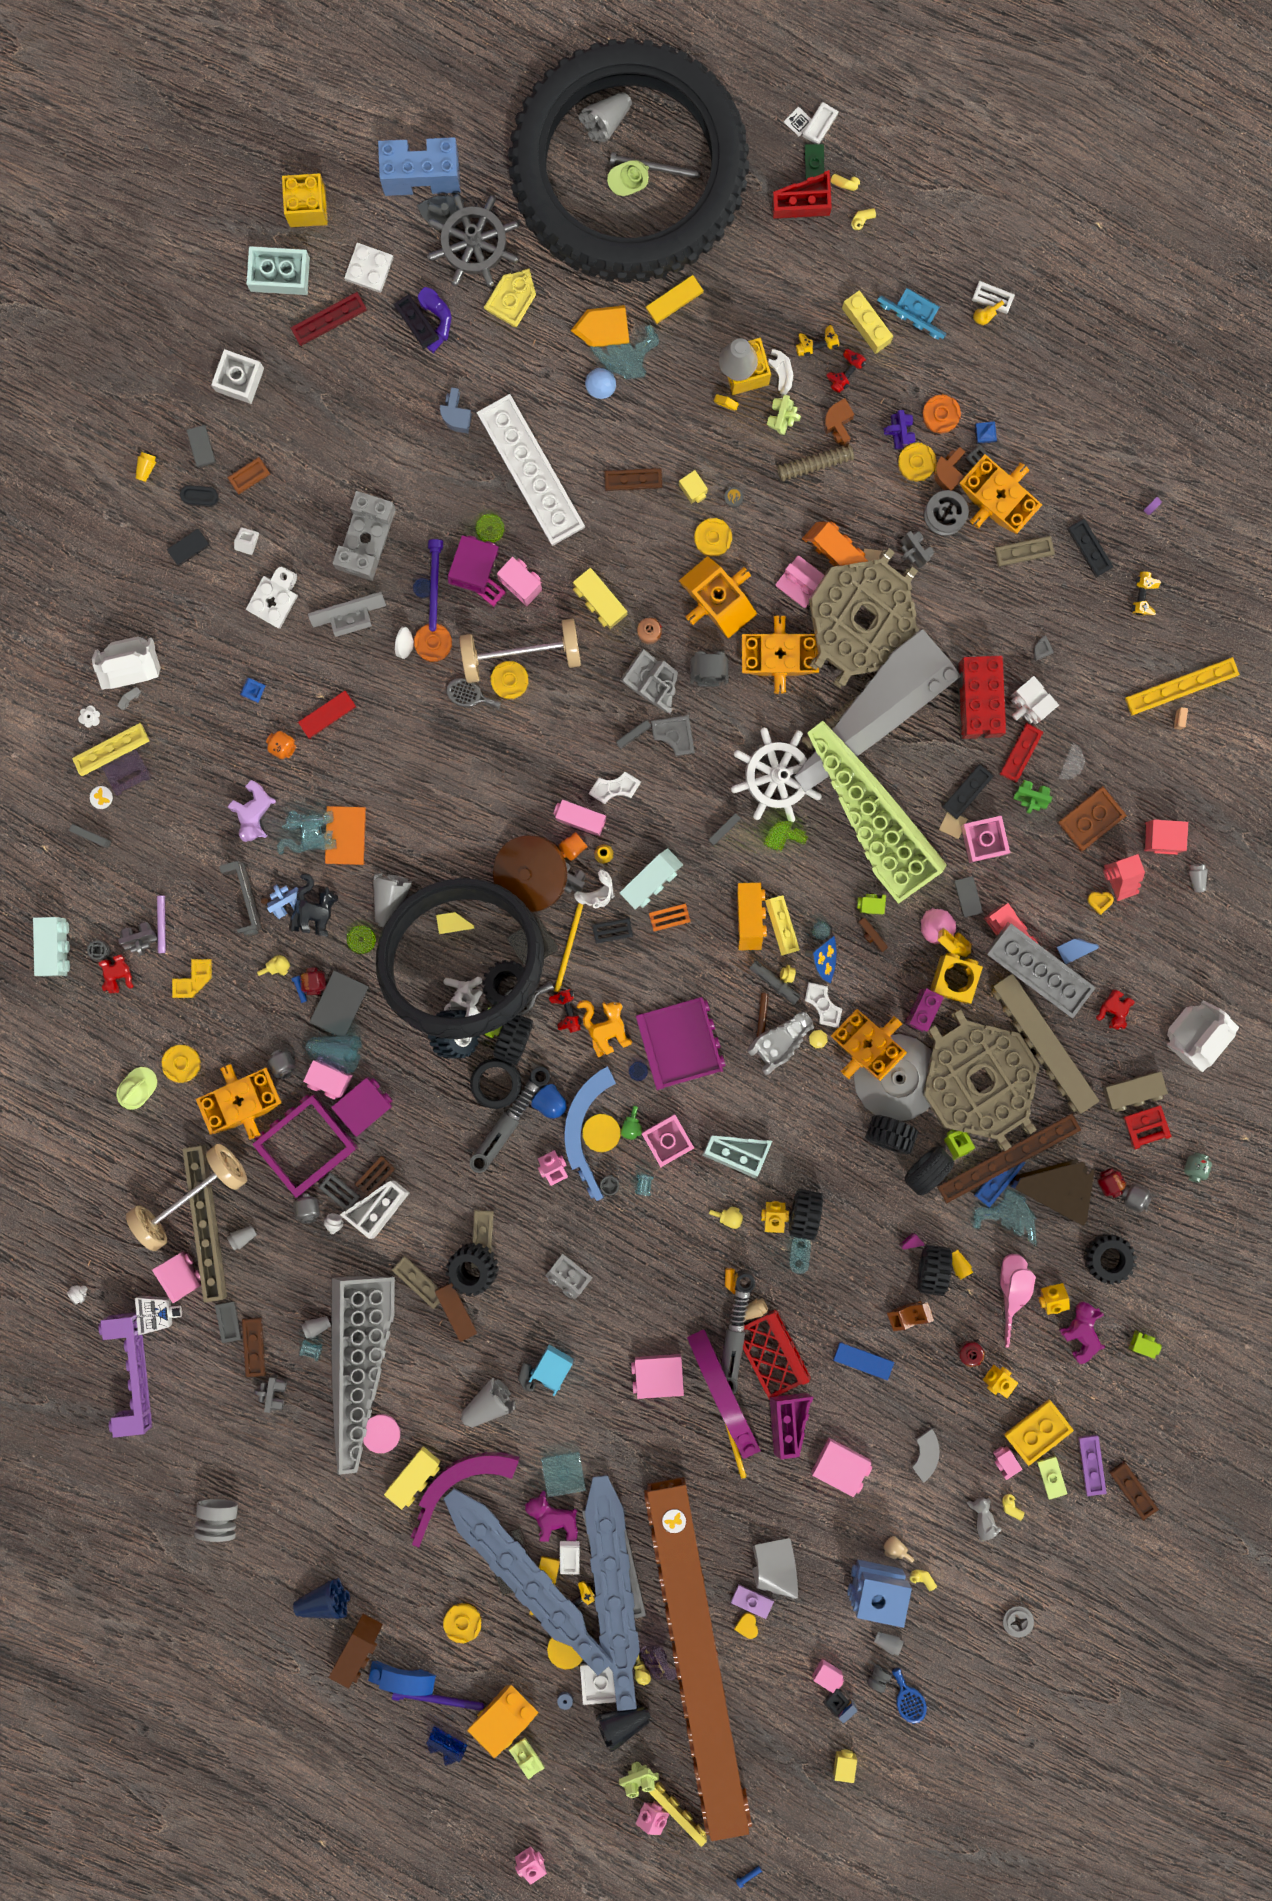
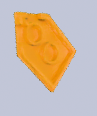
[571,305,629,348]

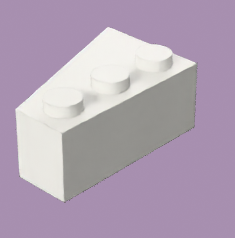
[340,1181,409,1239]

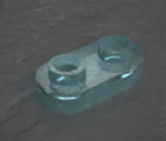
[789,1237,811,1274]

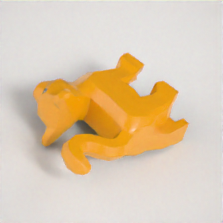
[577,1000,632,1058]

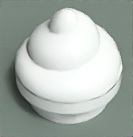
[324,1213,344,1234]
[67,1285,88,1305]

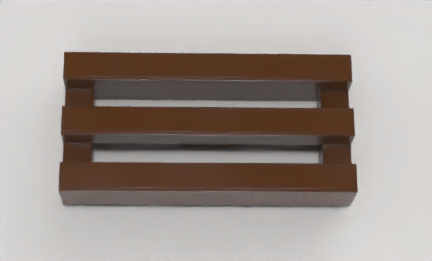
[355,1156,396,1196]

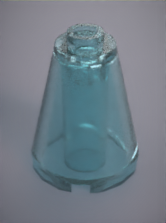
[306,1036,362,1074]

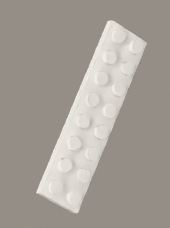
[477,394,585,546]

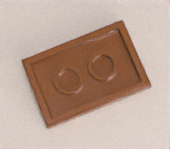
[1057,786,1127,852]

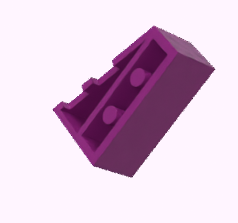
[770,1393,813,1459]

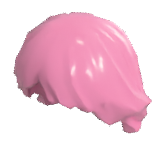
[921,908,956,944]

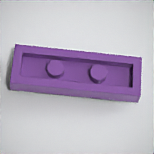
[1078,1435,1107,1496]

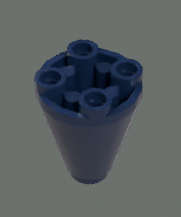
[293,1578,350,1619]

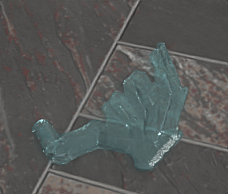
[590,325,659,379]
[973,1189,1037,1246]

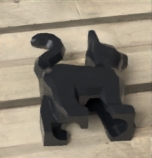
[289,873,338,937]

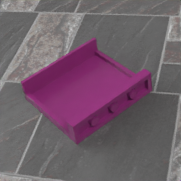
[636,997,726,1090]

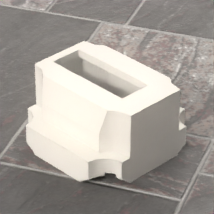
[92,636,161,690]
[1167,1000,1239,1072]

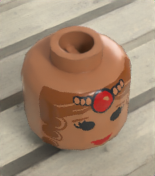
[637,618,662,644]

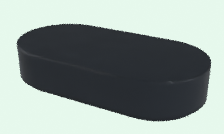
[180,485,219,507]

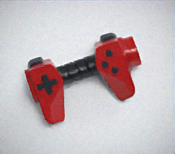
[826,349,866,393]
[549,989,582,1033]

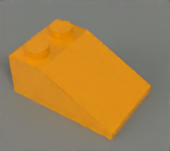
[467,1685,539,1758]

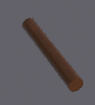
[757,993,769,1037]

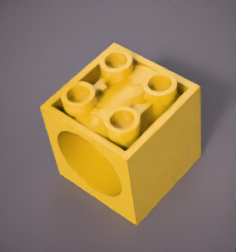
[282,174,328,227]
[727,338,771,395]
[930,953,983,1004]

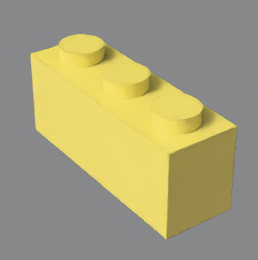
[842,290,893,354]
[573,568,627,629]
[384,1447,440,1510]

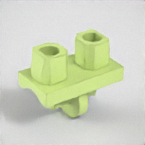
[767,395,801,435]
[509,1738,545,1779]
[619,1762,659,1798]

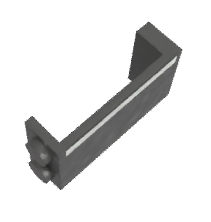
[219,861,263,937]

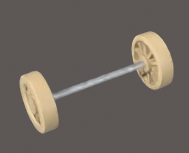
[460,618,581,683]
[126,1144,247,1251]

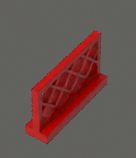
[743,1309,811,1400]

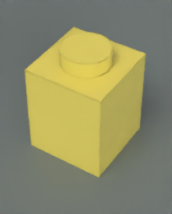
[679,470,708,504]
[833,1749,857,1783]

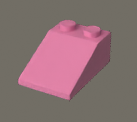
[152,1251,201,1303]

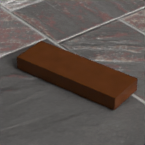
[604,468,662,491]
[434,1283,477,1342]
[242,1317,266,1377]
[1109,1461,1159,1521]

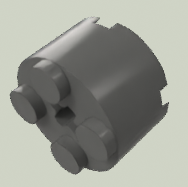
[690,651,729,687]

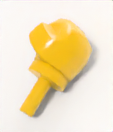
[973,300,1004,326]

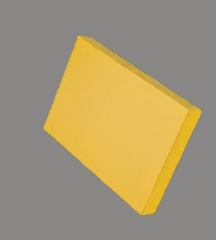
[1004,1399,1074,1466]

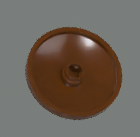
[493,835,567,912]

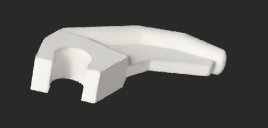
[768,349,794,396]

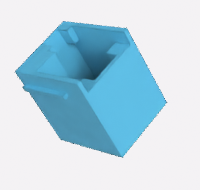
[529,1345,574,1396]

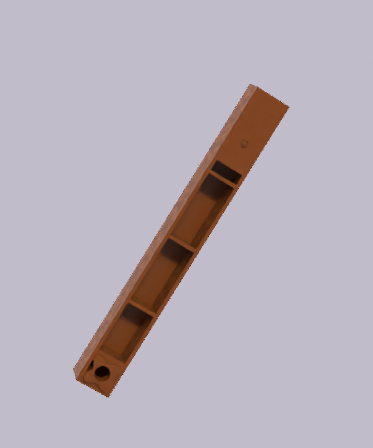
[644,1477,752,1841]

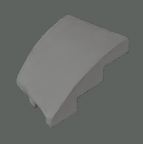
[620,649,678,714]
[752,1538,798,1599]

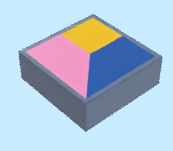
[838,1700,857,1723]

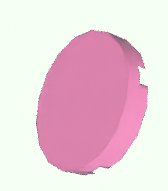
[363,1414,400,1453]

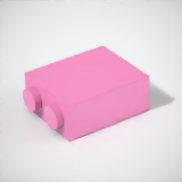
[554,800,606,837]
[631,1354,684,1399]
[811,1438,872,1497]

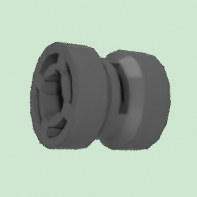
[87,941,111,960]
[600,1175,619,1195]
[866,1665,893,1693]

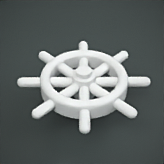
[731,727,822,823]

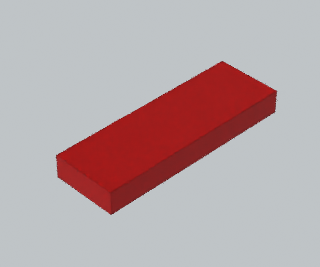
[298,691,356,739]
[999,723,1043,783]

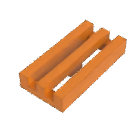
[649,903,691,932]

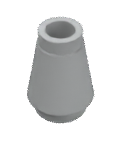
[1188,864,1208,892]
[227,1225,257,1250]
[301,1316,331,1339]
[874,1632,904,1656]

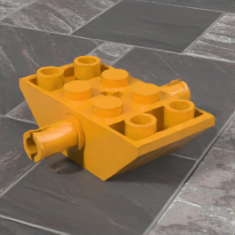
[959,454,1042,534]
[679,556,757,639]
[742,616,819,694]
[831,1009,907,1081]
[196,1064,281,1140]

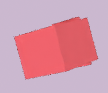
[1144,820,1188,855]

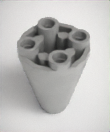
[578,92,632,142]

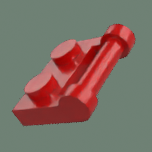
[1123,1105,1171,1150]

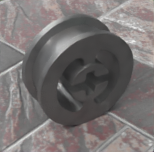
[924,490,969,536]

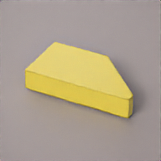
[436,912,475,934]

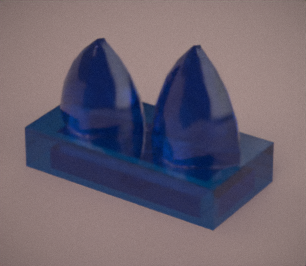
[426,1726,468,1766]

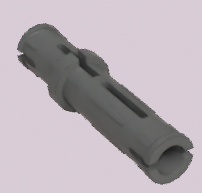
[749,960,801,1005]

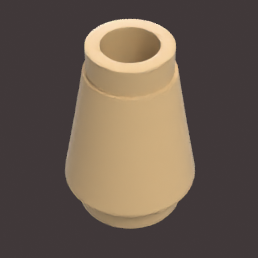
[744,1298,768,1320]

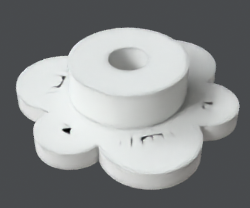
[78,706,100,728]

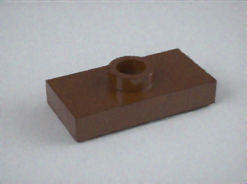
[857,918,888,952]

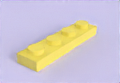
[72,723,149,776]
[649,1781,707,1847]

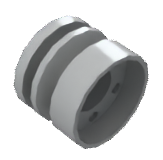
[194,1499,238,1542]

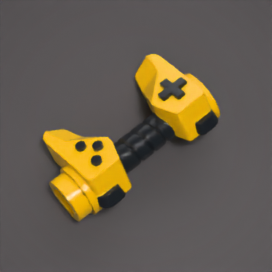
[796,325,839,356]
[1132,572,1161,616]
[571,1581,596,1607]

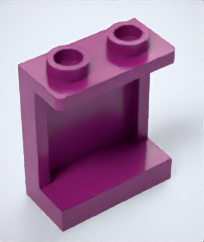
[448,535,499,595]
[905,988,944,1032]
[331,1077,393,1137]

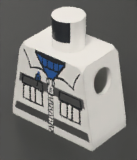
[135,1296,182,1335]

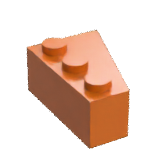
[802,522,868,567]

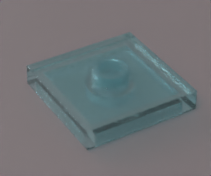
[541,1451,586,1497]

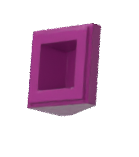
[899,1233,925,1250]

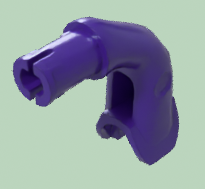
[418,287,452,354]

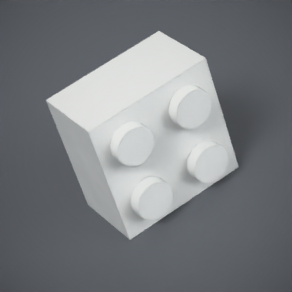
[211,349,264,404]

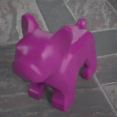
[1059,1302,1105,1364]
[525,1491,578,1542]

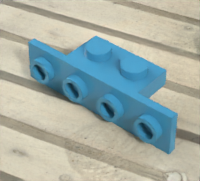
[877,288,947,340]

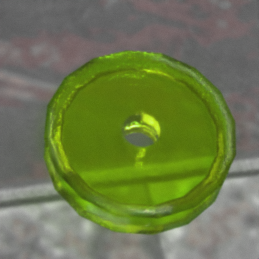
[476,514,504,543]
[347,926,376,954]

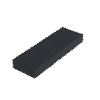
[393,294,439,349]
[1067,518,1113,578]
[942,764,994,820]

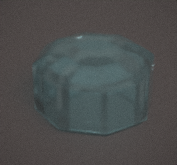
[812,921,831,940]

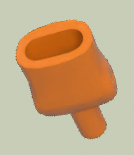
[559,832,588,861]

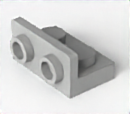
[545,1254,593,1299]

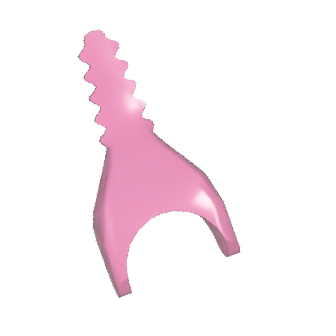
[1000,1254,1036,1348]

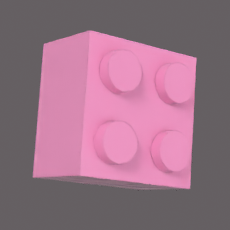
[497,557,542,606]
[961,816,1010,863]
[303,1059,353,1099]
[641,1113,694,1167]

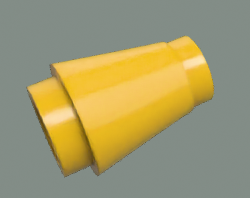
[135,452,156,482]
[594,845,613,864]
[952,1250,973,1280]

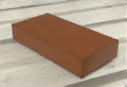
[227,457,270,494]

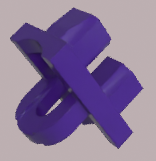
[883,410,916,449]

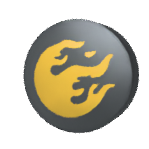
[724,487,743,508]

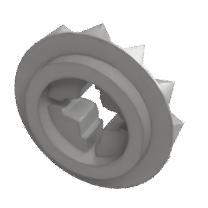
[1003,1606,1034,1638]

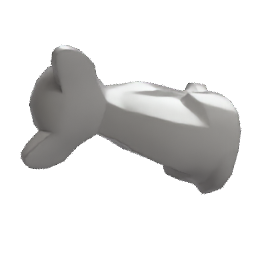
[967,1498,1002,1542]

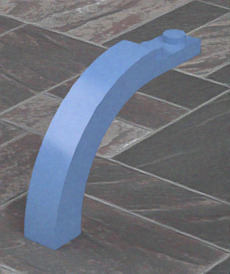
[565,1066,616,1201]

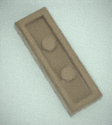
[994,536,1055,567]
[471,1210,494,1268]
[392,1255,440,1309]

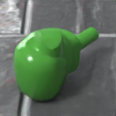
[621,1106,642,1140]

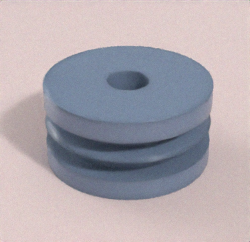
[557,1692,573,1710]

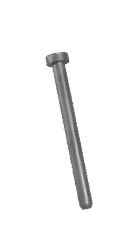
[610,152,701,179]

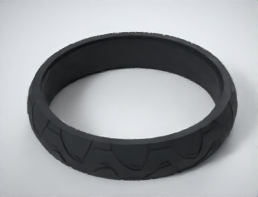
[376,878,544,1039]

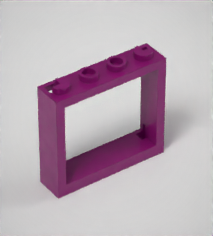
[252,1095,358,1198]

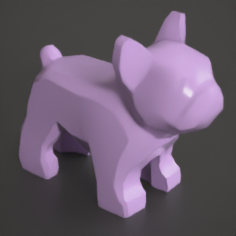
[228,780,276,842]

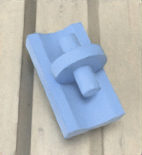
[267,885,299,919]

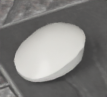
[395,627,414,659]

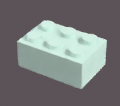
[247,246,310,295]
[33,917,70,977]

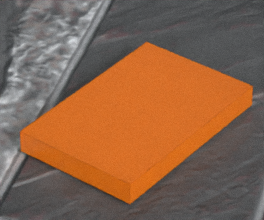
[325,806,366,865]

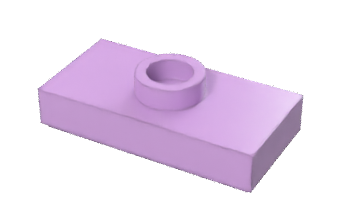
[731,1584,774,1619]

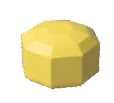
[809,1030,828,1048]

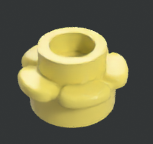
[780,965,796,983]

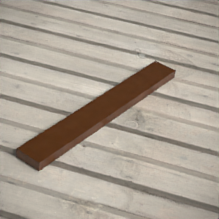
[937,1113,1081,1204]

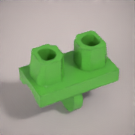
[1013,780,1052,814]

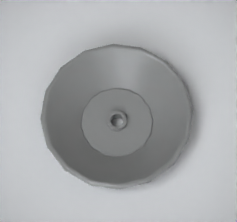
[853,1034,932,1121]

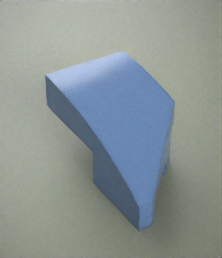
[1057,938,1099,964]

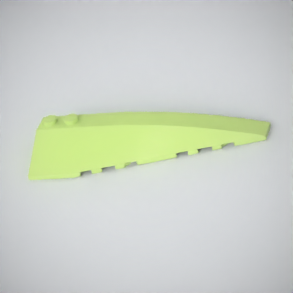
[808,721,947,904]

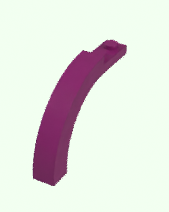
[687,1329,761,1459]
[411,1452,520,1548]

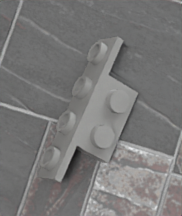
[308,592,386,637]

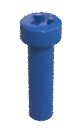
[291,975,307,1003]
[735,1866,762,1888]

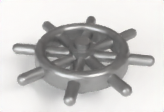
[427,194,520,287]

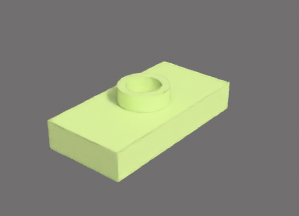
[1037,1456,1067,1500]

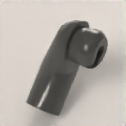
[518,1362,535,1392]

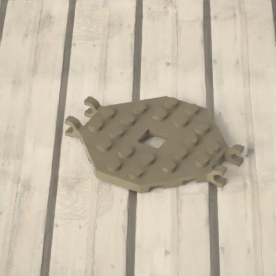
[809,548,919,688]
[923,1009,1040,1151]

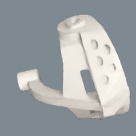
[574,870,615,908]

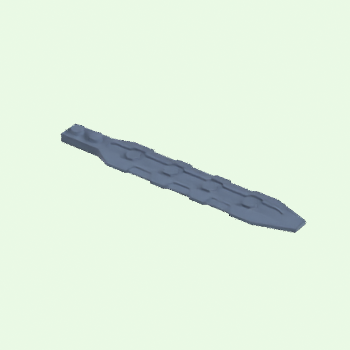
[585,1475,640,1711]
[444,1488,613,1676]

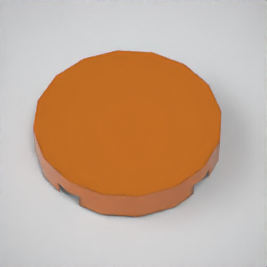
[922,394,961,434]
[414,624,452,662]

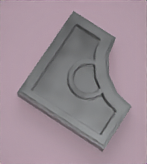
[651,715,695,756]

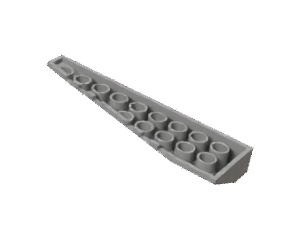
[794,629,961,792]
[332,1276,395,1475]

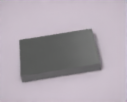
[310,970,369,1039]

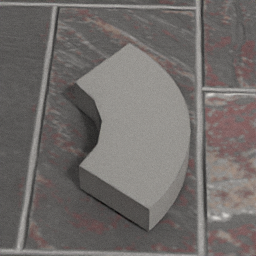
[912,1428,940,1483]

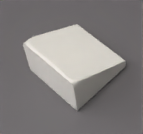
[234,527,259,555]

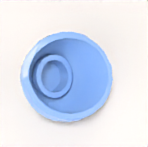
[585,368,616,399]

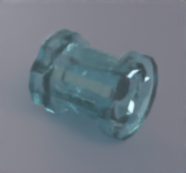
[635,1174,654,1196]
[299,1339,323,1362]

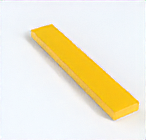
[1125,657,1240,716]

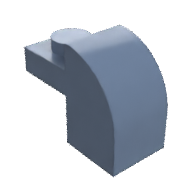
[440,388,472,434]

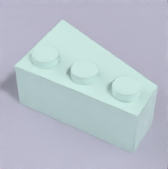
[620,848,683,909]
[702,1136,772,1178]

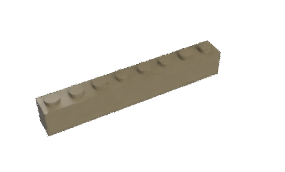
[991,974,1099,1114]
[182,1145,227,1303]

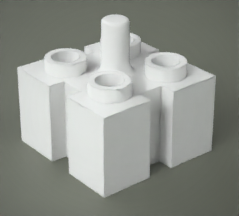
[1010,676,1059,725]

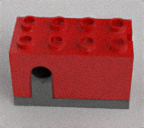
[957,656,1006,740]

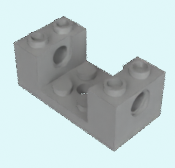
[332,491,396,581]

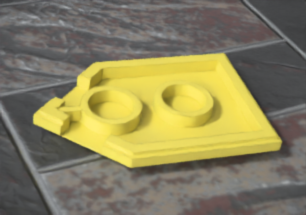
[484,269,536,328]

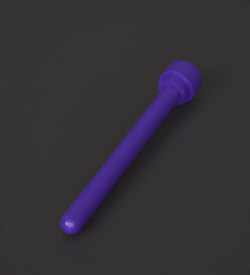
[428,539,443,632]
[392,1693,485,1711]

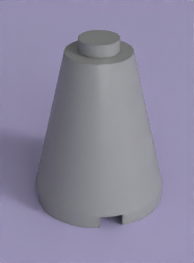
[719,338,758,381]
[373,873,412,927]
[461,1378,516,1428]

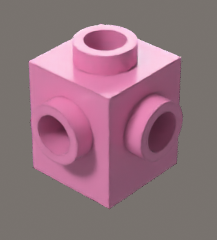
[538,1150,568,1186]
[636,1801,669,1835]
[515,1846,547,1885]

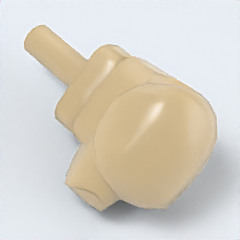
[883,1536,914,1563]

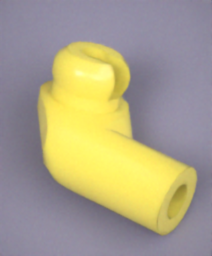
[1002,1494,1025,1521]

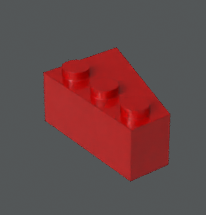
[772,170,832,219]

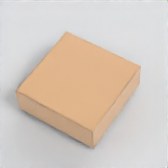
[1174,707,1188,730]

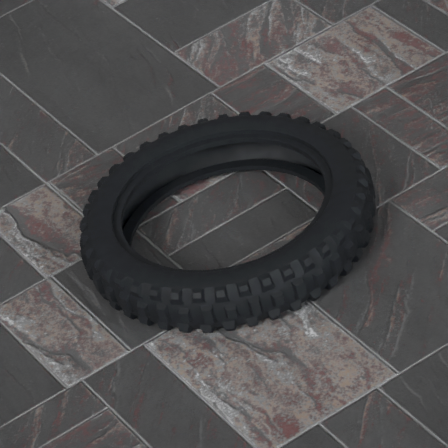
[508,38,749,283]

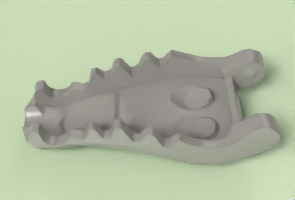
[747,1012,814,1075]

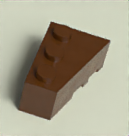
[328,1613,383,1689]

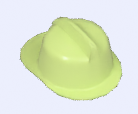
[607,160,649,196]
[116,1067,157,1110]

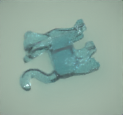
[277,811,337,855]

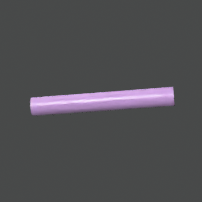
[157,896,166,953]

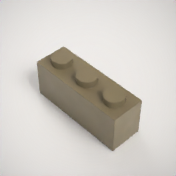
[1102,1071,1168,1112]

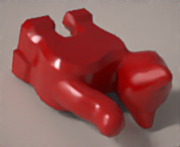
[98,954,134,994]
[1096,989,1135,1030]

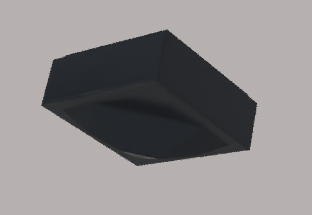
[822,1688,850,1717]

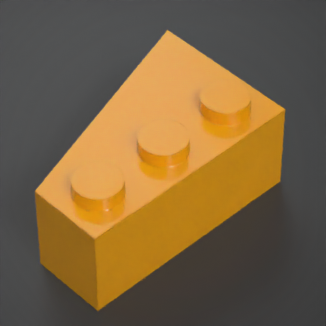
[737,883,767,950]

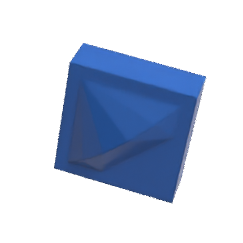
[975,422,997,444]
[240,677,266,703]

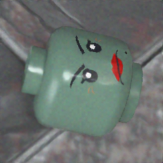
[1184,1153,1212,1183]

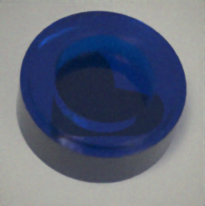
[413,578,431,598]
[629,1062,648,1081]

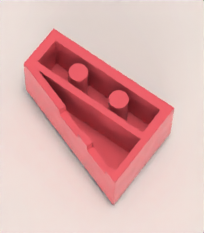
[1103,854,1145,901]
[984,903,1038,944]

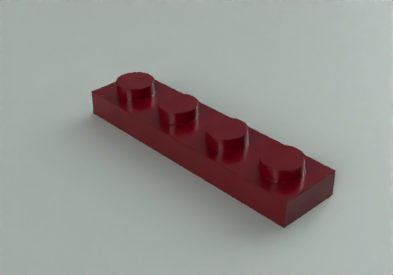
[290,292,367,346]

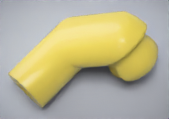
[831,174,860,191]
[851,208,876,230]
[910,1569,937,1591]

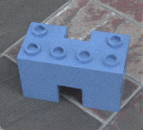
[378,138,461,196]
[847,1559,912,1628]

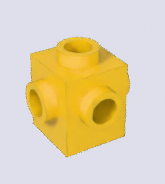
[761,1201,789,1233]
[1039,1283,1070,1315]
[983,1365,1018,1398]

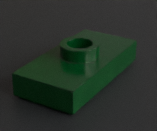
[804,144,825,180]

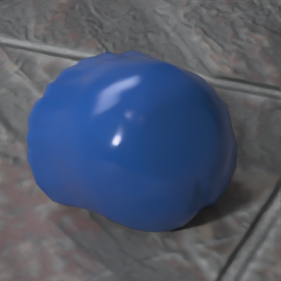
[531,1084,567,1119]

